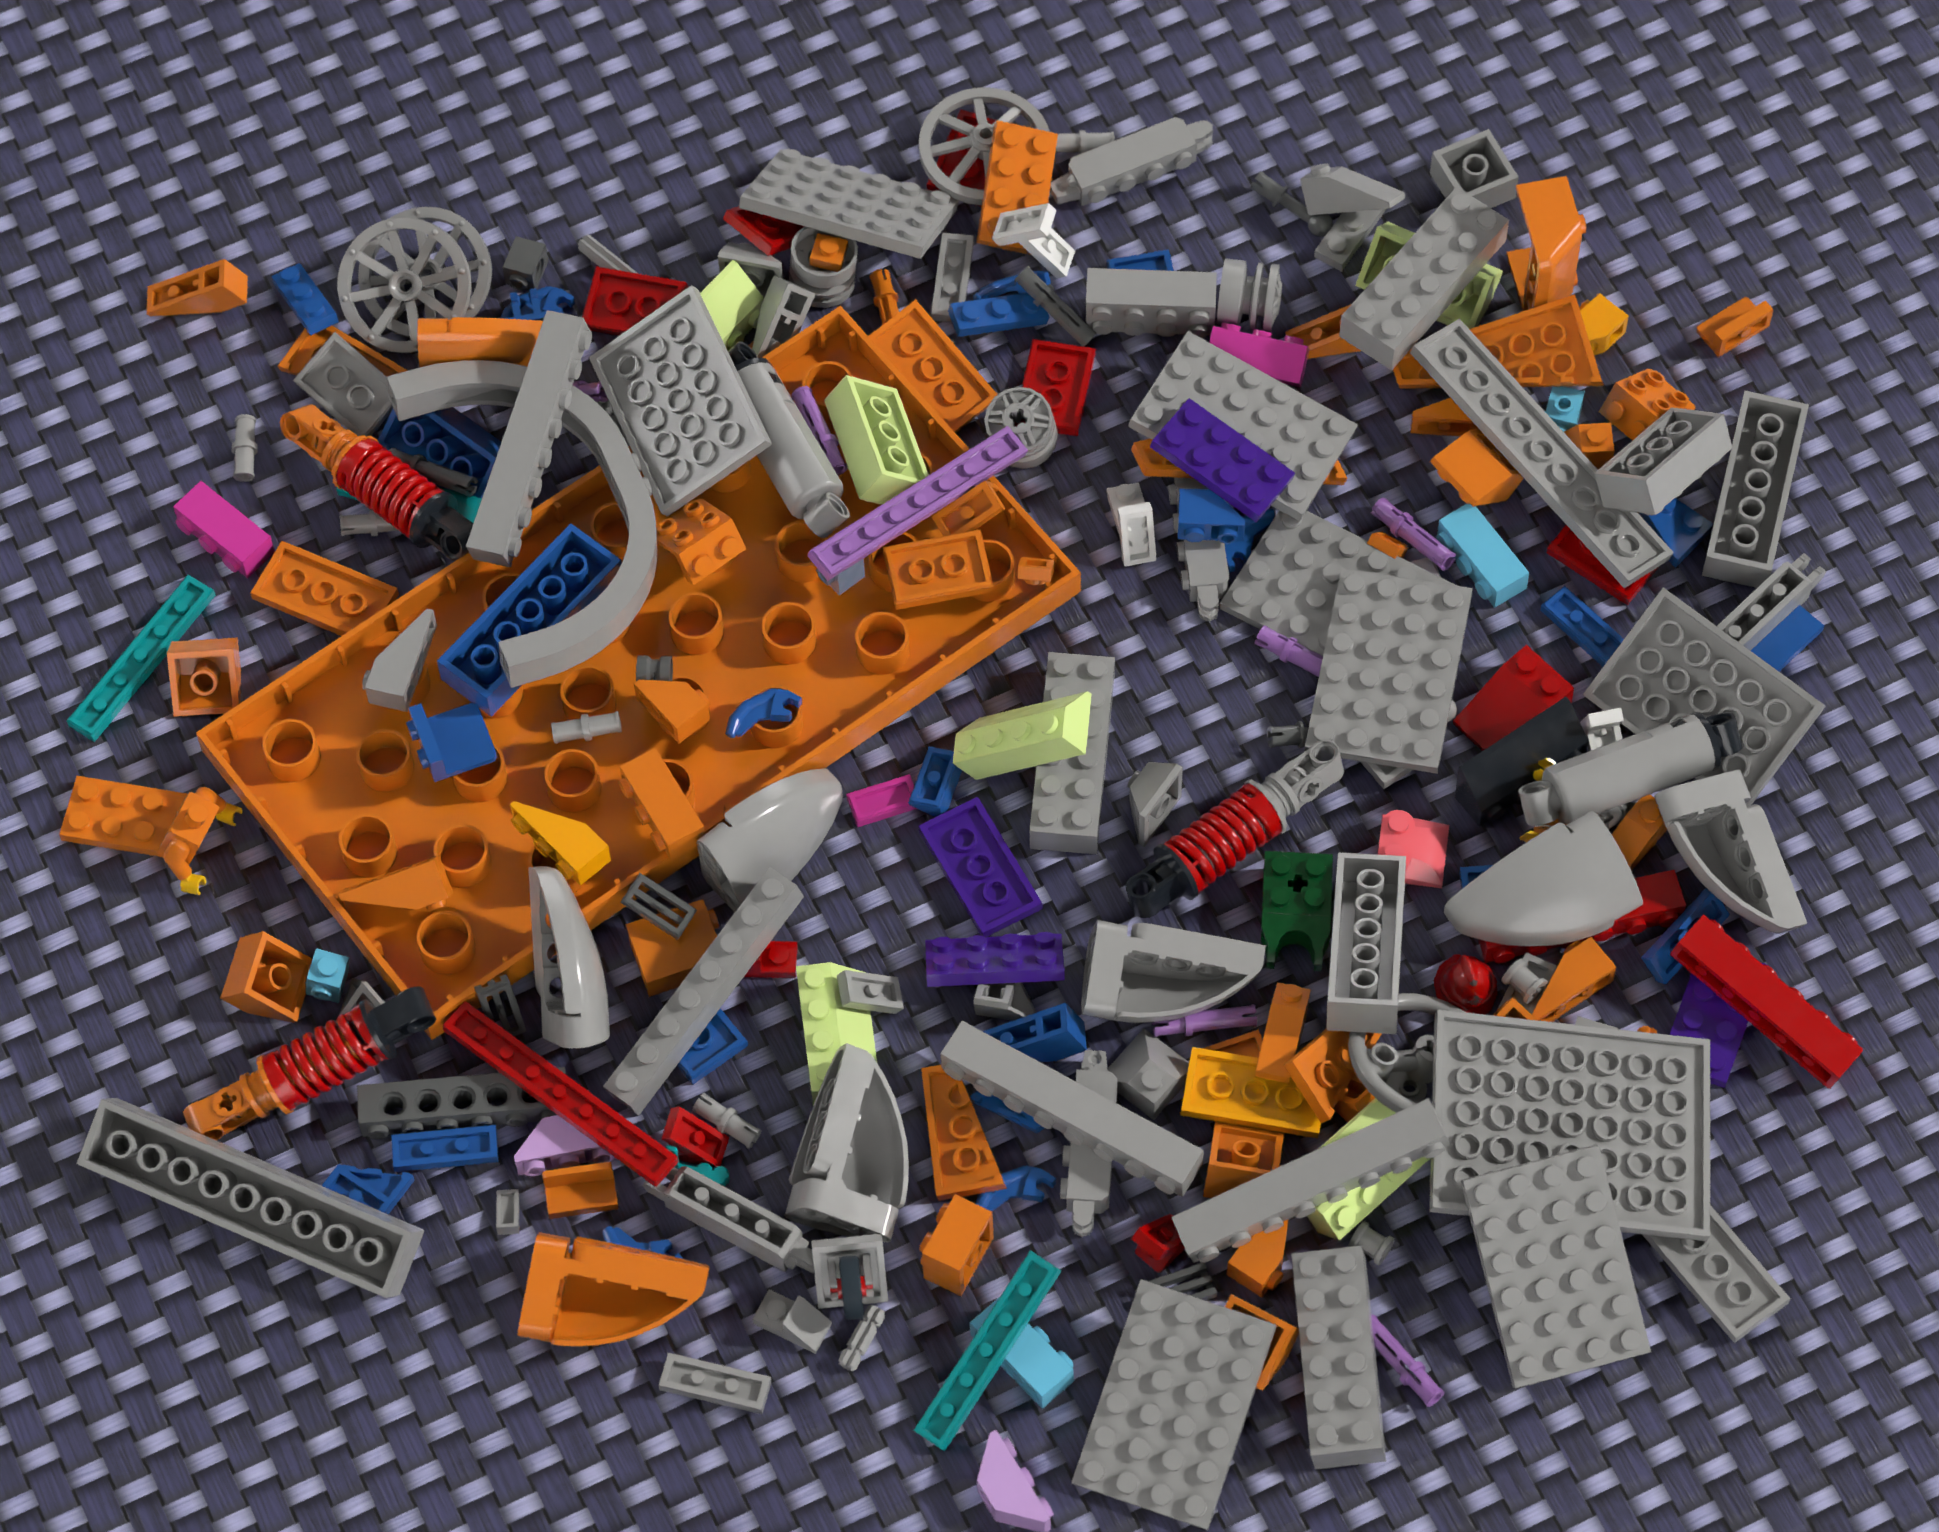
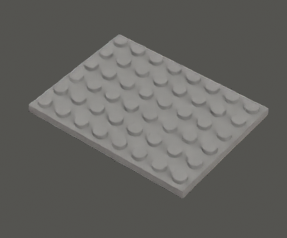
[1430,1010,1710,1241]

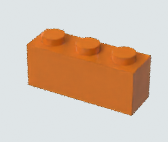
[618,748,705,860]

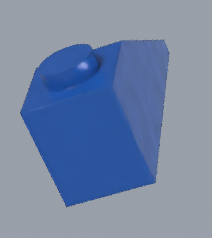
[982,1002,1087,1062]

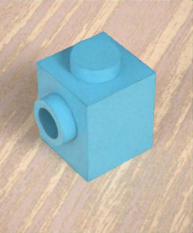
[1546,387,1585,432]
[306,948,349,1003]

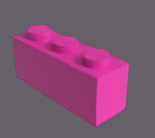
[1209,323,1310,387]
[173,481,275,578]

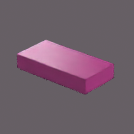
[846,774,917,828]

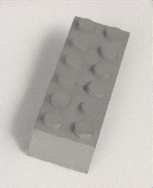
[1339,187,1509,371]
[1702,391,1809,588]
[1030,652,1115,854]
[1326,852,1406,1034]
[1292,1245,1386,1469]

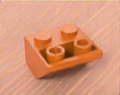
[1430,429,1524,506]

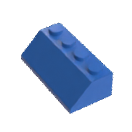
[378,407,501,498]

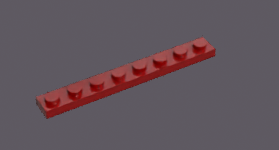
[442,1001,678,1187]

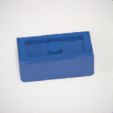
[908,746,962,817]

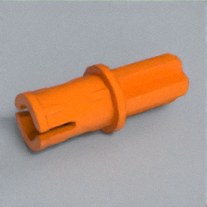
[870,269,899,324]

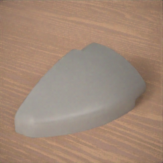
[697,768,843,912]
[1654,770,1807,933]
[1444,811,1643,946]
[528,866,610,1048]
[1081,920,1266,1023]
[785,1043,909,1242]

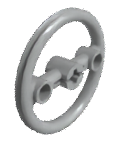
[1348,993,1466,1113]

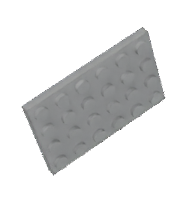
[739,149,959,259]
[589,285,772,516]
[1128,331,1358,522]
[1220,510,1457,656]
[1305,568,1472,774]
[1582,587,1826,806]
[1460,1145,1651,1388]
[1071,1279,1277,1531]

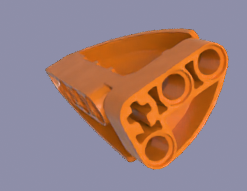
[417,317,543,368]
[517,1232,710,1346]

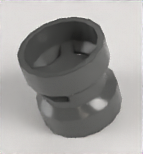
[636,655,673,681]

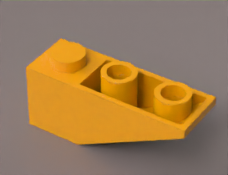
[1579,293,1629,355]
[510,801,611,886]

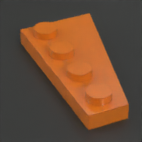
[278,326,408,376]
[1284,1028,1382,1123]
[921,1064,1007,1201]

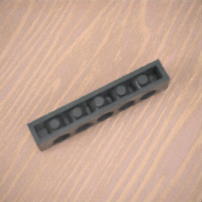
[357,1067,566,1139]

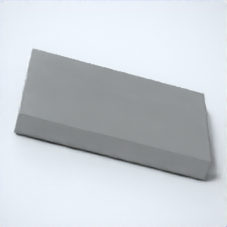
[292,332,393,437]

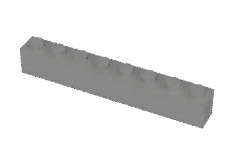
[466,310,592,567]
[603,867,804,1116]
[941,1021,1204,1197]
[1171,1098,1450,1263]

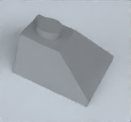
[718,242,783,297]
[1128,762,1183,847]
[1107,1028,1189,1120]

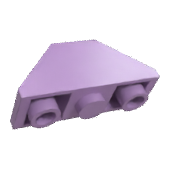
[514,1115,614,1176]
[977,1430,1053,1532]

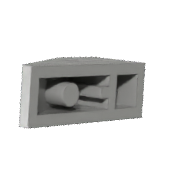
[1300,164,1405,215]
[752,275,815,358]
[362,609,437,712]

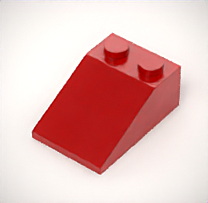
[1453,644,1574,751]

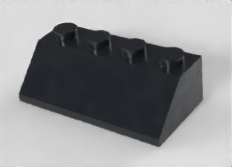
[1455,697,1588,827]

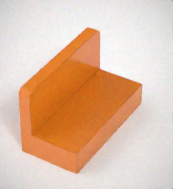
[1696,297,1773,357]
[931,480,1005,536]
[542,1162,619,1219]

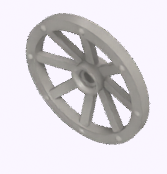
[919,87,1050,205]
[358,207,492,339]
[337,217,471,353]

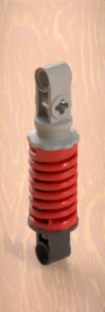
[1126,740,1344,918]

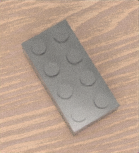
[1086,268,1217,338]
[1594,407,1733,515]

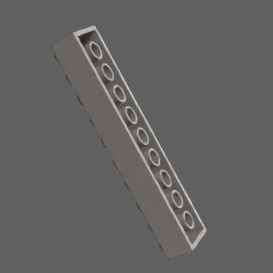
[77,1098,425,1298]

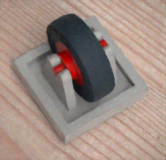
[811,1234,888,1320]

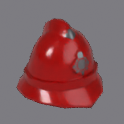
[1433,954,1498,1015]

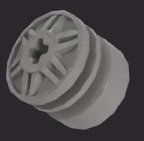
[789,226,858,308]
[1217,258,1282,332]
[984,387,1058,469]

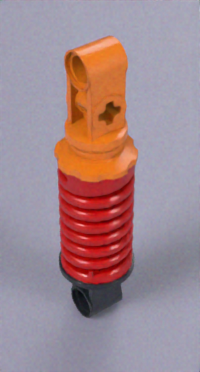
[280,404,474,560]
[183,987,436,1141]

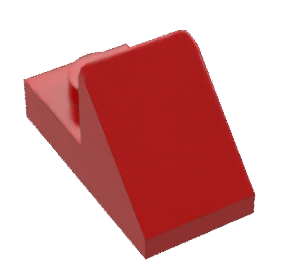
[744,941,798,978]
[661,1107,730,1169]
[1131,1213,1185,1273]

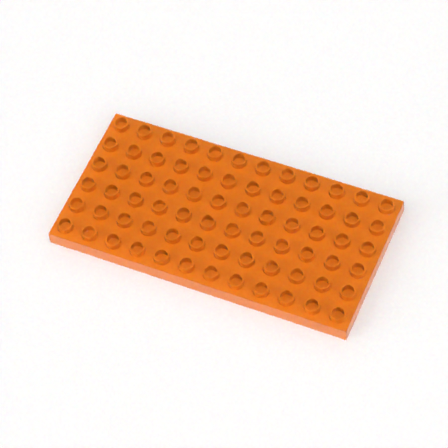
[196,305,1081,1040]

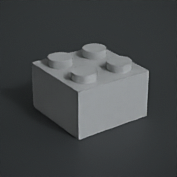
[1430,129,1519,208]

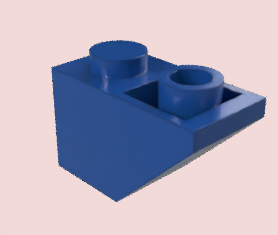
[1178,488,1245,544]

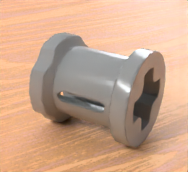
[1501,958,1548,1004]
[1348,1221,1395,1265]

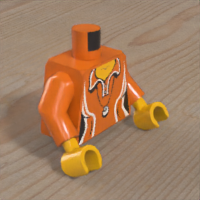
[156,787,243,895]

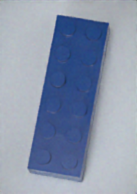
[437,523,622,717]

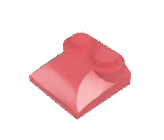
[1378,810,1449,888]

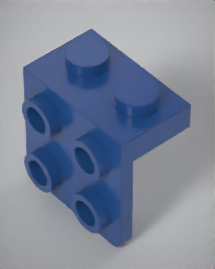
[406,703,497,782]

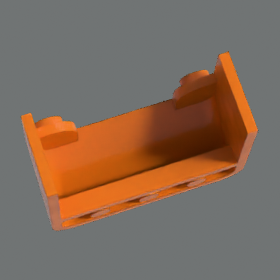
[1506,176,1586,311]

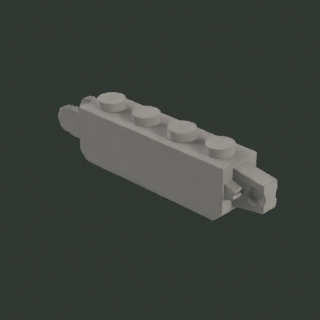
[1050,117,1213,206]
[1168,477,1229,622]
[1717,553,1826,651]
[1060,1050,1118,1237]
[642,1166,814,1273]

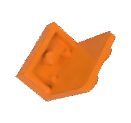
[1599,369,1695,441]
[656,499,746,585]

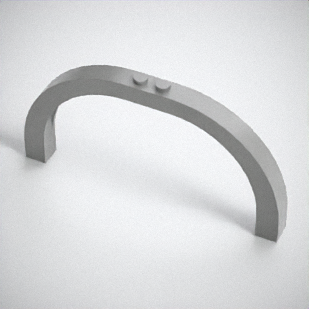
[387,360,657,688]

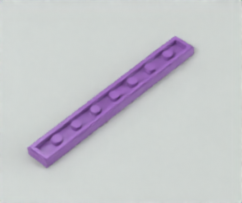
[807,426,1028,581]

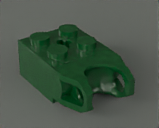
[1261,851,1333,971]

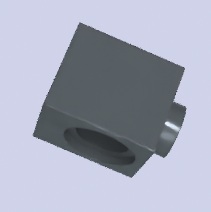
[502,236,549,291]

